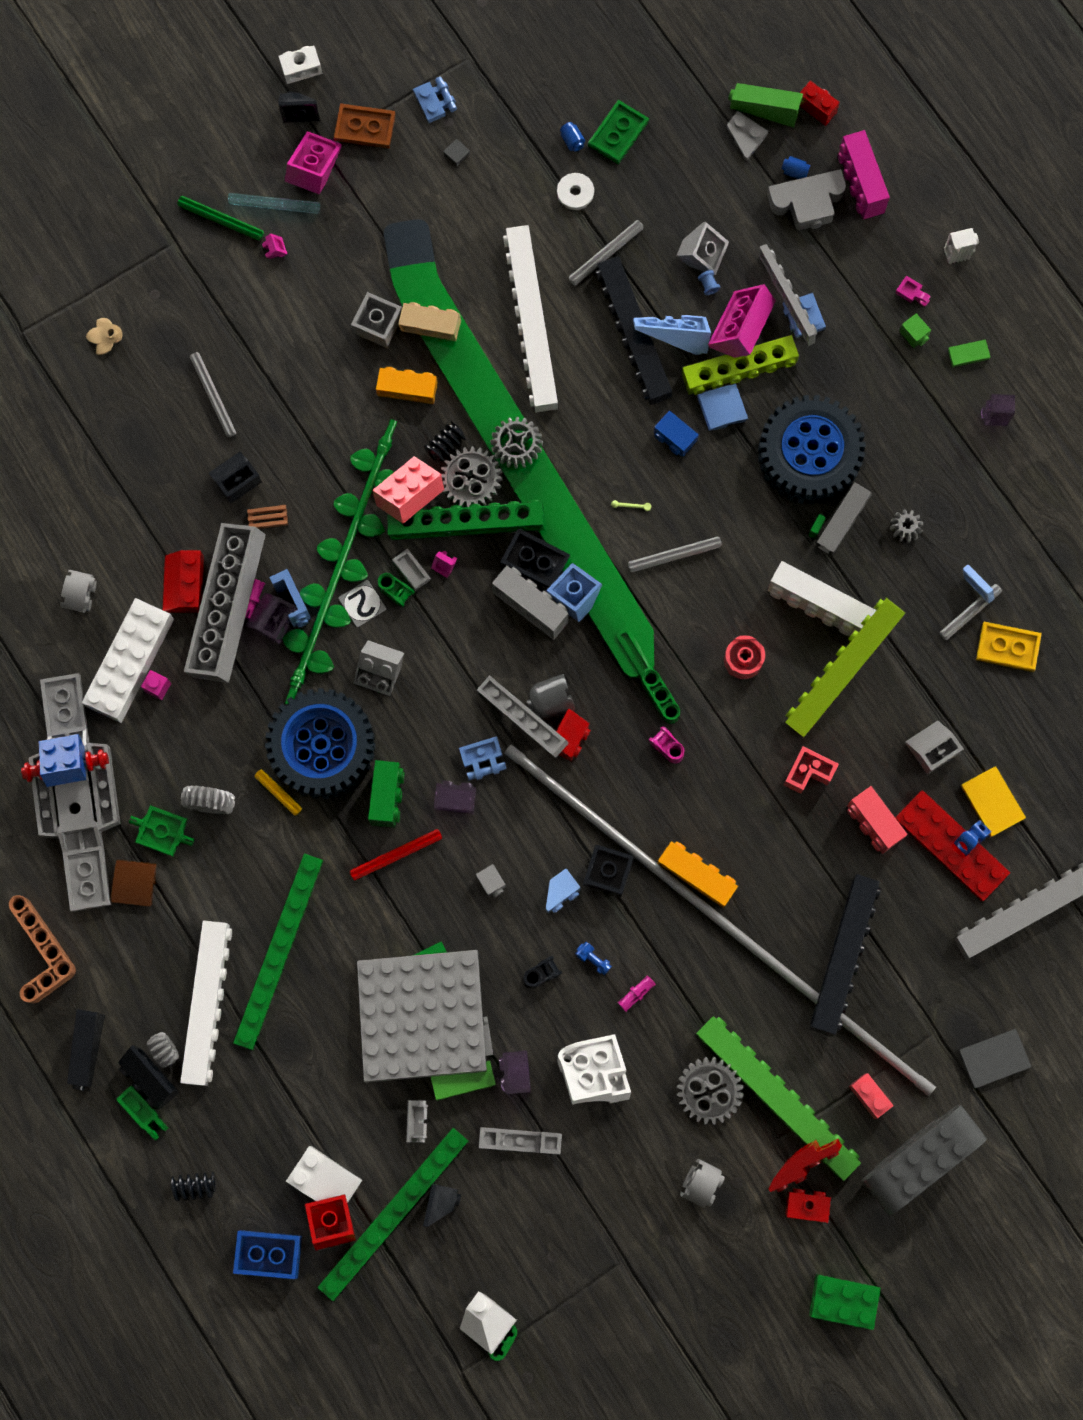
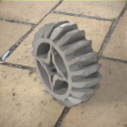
[490,417,543,469]
[181,786,235,815]

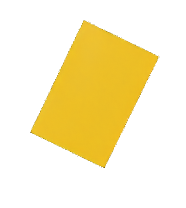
[976,622,1042,672]
[960,766,1026,838]

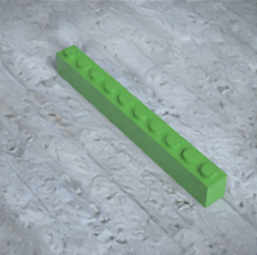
[695,1016,861,1181]

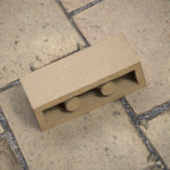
[398,302,461,341]

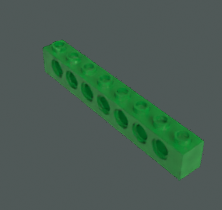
[387,500,545,540]

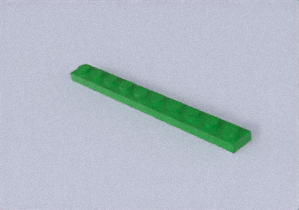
[234,853,323,1050]
[317,1128,469,1301]

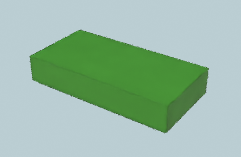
[948,340,990,367]

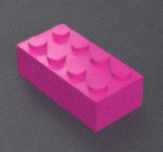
[837,130,890,220]

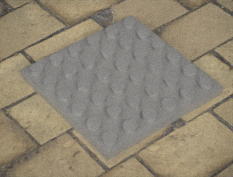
[357,950,487,1083]

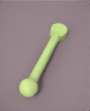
[611,500,651,511]

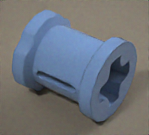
[698,270,721,295]

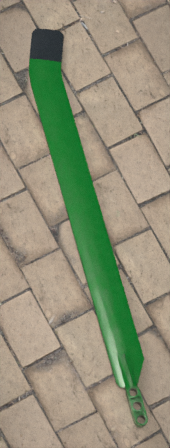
[384,219,680,724]

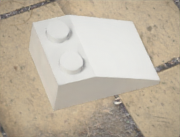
[286,1146,362,1203]

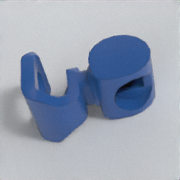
[954,820,992,856]

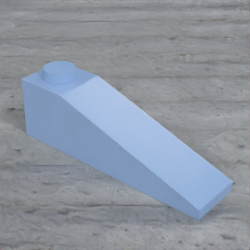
[633,315,711,355]

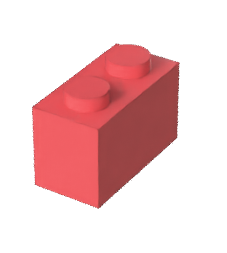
[849,1073,894,1119]

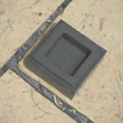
[444,139,470,166]

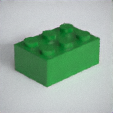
[368,760,405,828]
[809,1274,881,1330]

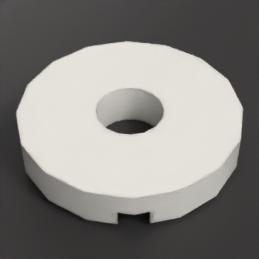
[557,173,594,210]

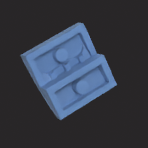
[697,384,748,431]

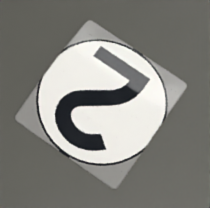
[339,580,386,627]

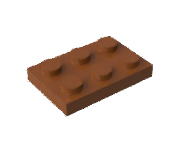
[334,103,396,149]

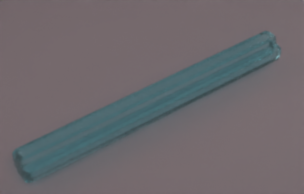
[228,193,320,214]

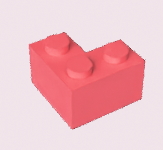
[784,746,839,794]

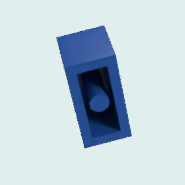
[654,410,699,457]

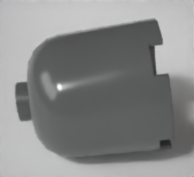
[527,674,576,719]

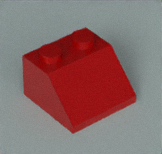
[556,709,591,761]
[305,1194,356,1250]

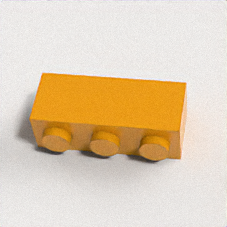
[376,367,438,404]

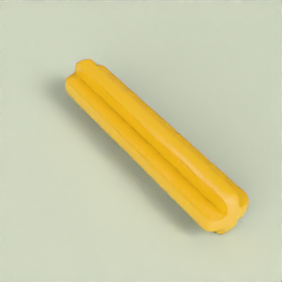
[255,769,302,816]

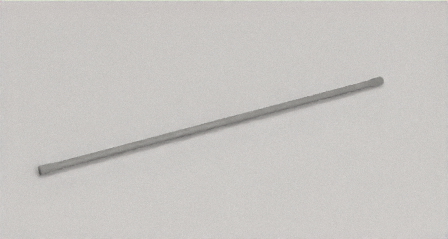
[504,744,936,1096]

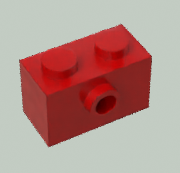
[800,81,840,126]
[785,1188,831,1223]

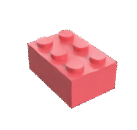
[373,456,444,524]
[847,786,908,854]

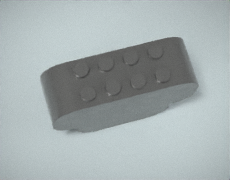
[862,1104,987,1216]

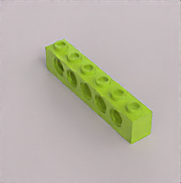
[682,335,799,395]

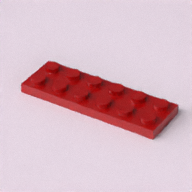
[895,790,1010,902]

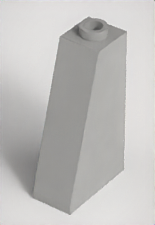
[817,482,872,554]

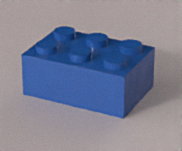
[233,1230,302,1279]

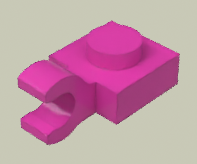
[895,276,931,307]

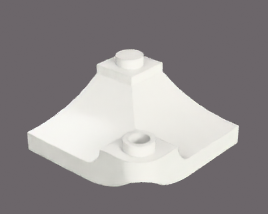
[557,1034,631,1104]

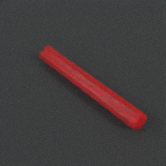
[350,829,442,880]

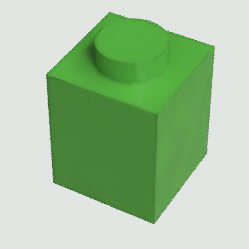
[899,313,931,348]

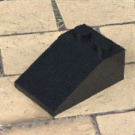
[500,528,570,588]

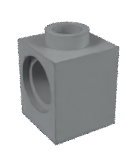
[476,864,506,897]

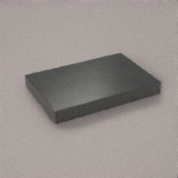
[958,1029,1031,1089]

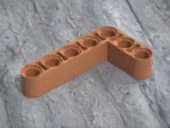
[9,895,76,1004]

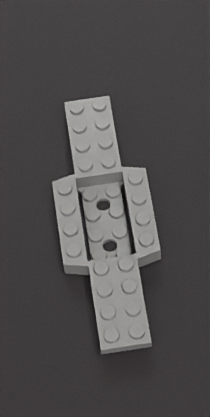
[29,673,121,912]

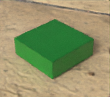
[808,514,825,539]

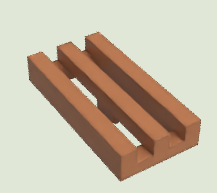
[247,505,288,529]

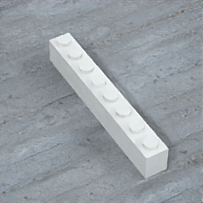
[180,921,232,1086]

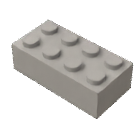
[492,566,568,640]

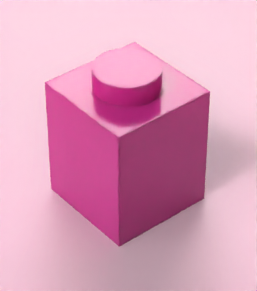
[141,670,171,700]

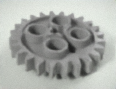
[441,446,503,507]
[677,1057,744,1125]

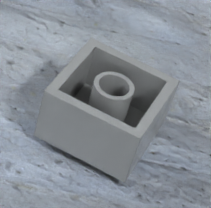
[351,292,402,348]

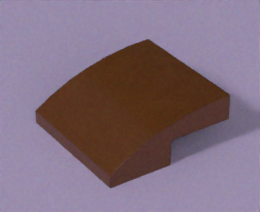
[111,860,157,906]

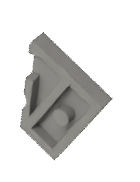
[727,111,768,161]

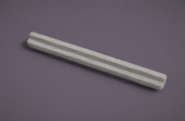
[569,220,643,285]
[190,352,236,438]
[628,536,722,572]

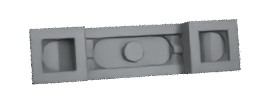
[479,1127,562,1154]

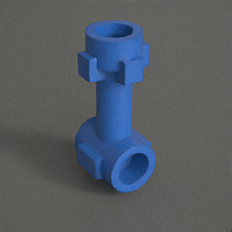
[575,942,612,976]

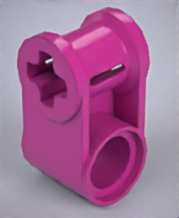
[648,726,684,764]

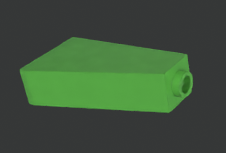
[728,83,803,128]

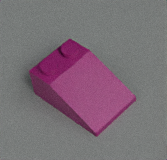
[285,131,342,194]

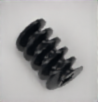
[423,421,466,461]
[171,1172,216,1201]

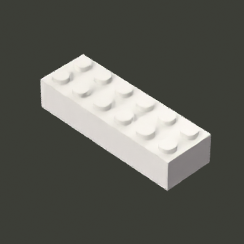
[767,561,876,636]
[82,598,174,723]

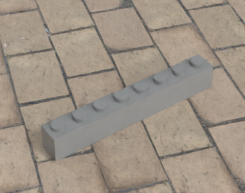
[954,863,1083,960]

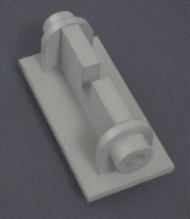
[406,1100,428,1142]

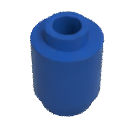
[560,122,585,151]
[781,156,811,179]

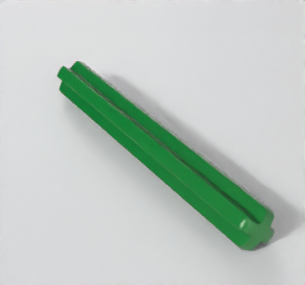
[177,196,264,241]

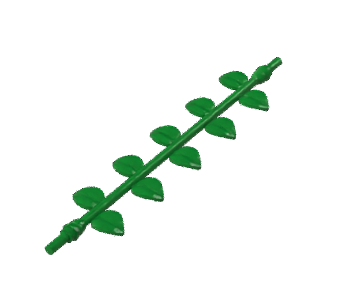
[283,419,397,705]

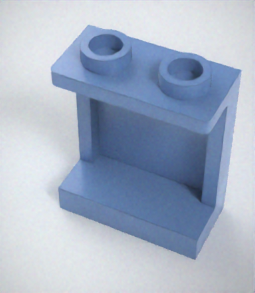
[270,569,311,627]

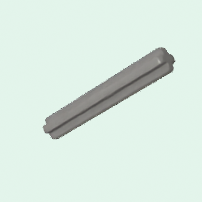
[940,584,1002,640]

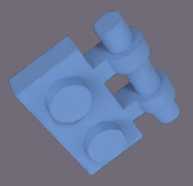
[413,77,457,123]
[782,293,826,338]
[459,736,507,780]

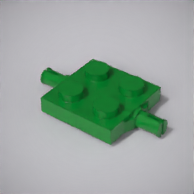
[129,805,195,857]

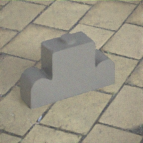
[767,169,846,230]

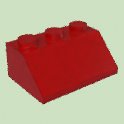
[163,550,204,613]

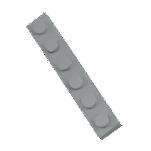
[759,244,817,346]
[477,675,569,758]

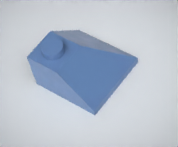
[547,563,602,622]

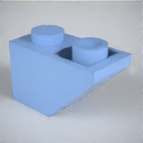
[546,869,581,913]

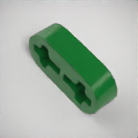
[488,1325,517,1361]

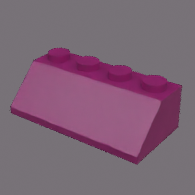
[708,284,776,358]

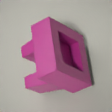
[262,234,287,259]
[431,551,457,578]

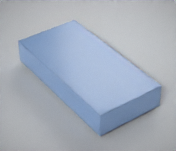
[963,565,994,603]

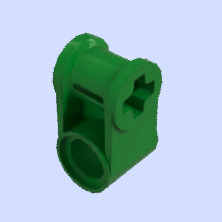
[378,573,415,608]

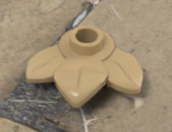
[86,318,123,355]

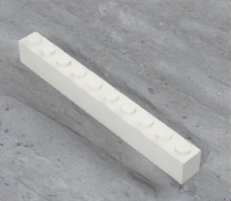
[503,225,558,413]

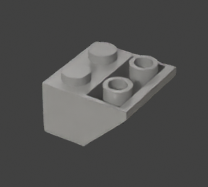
[353,640,404,696]
[905,721,964,775]

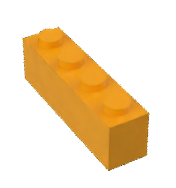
[657,841,738,908]

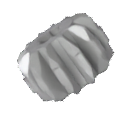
[890,509,923,543]
[147,1032,179,1068]

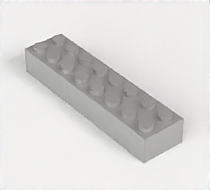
[184,523,266,683]

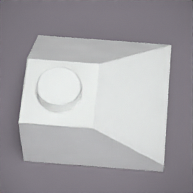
[460,1291,517,1354]

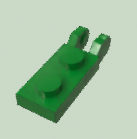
[116,1085,169,1140]

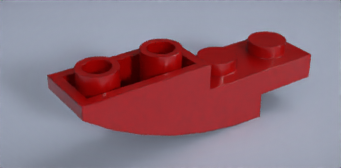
[768,1139,842,1192]

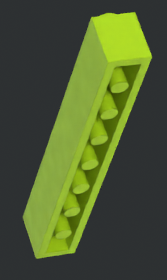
[785,598,905,737]

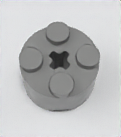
[60,570,97,613]
[680,1159,725,1208]

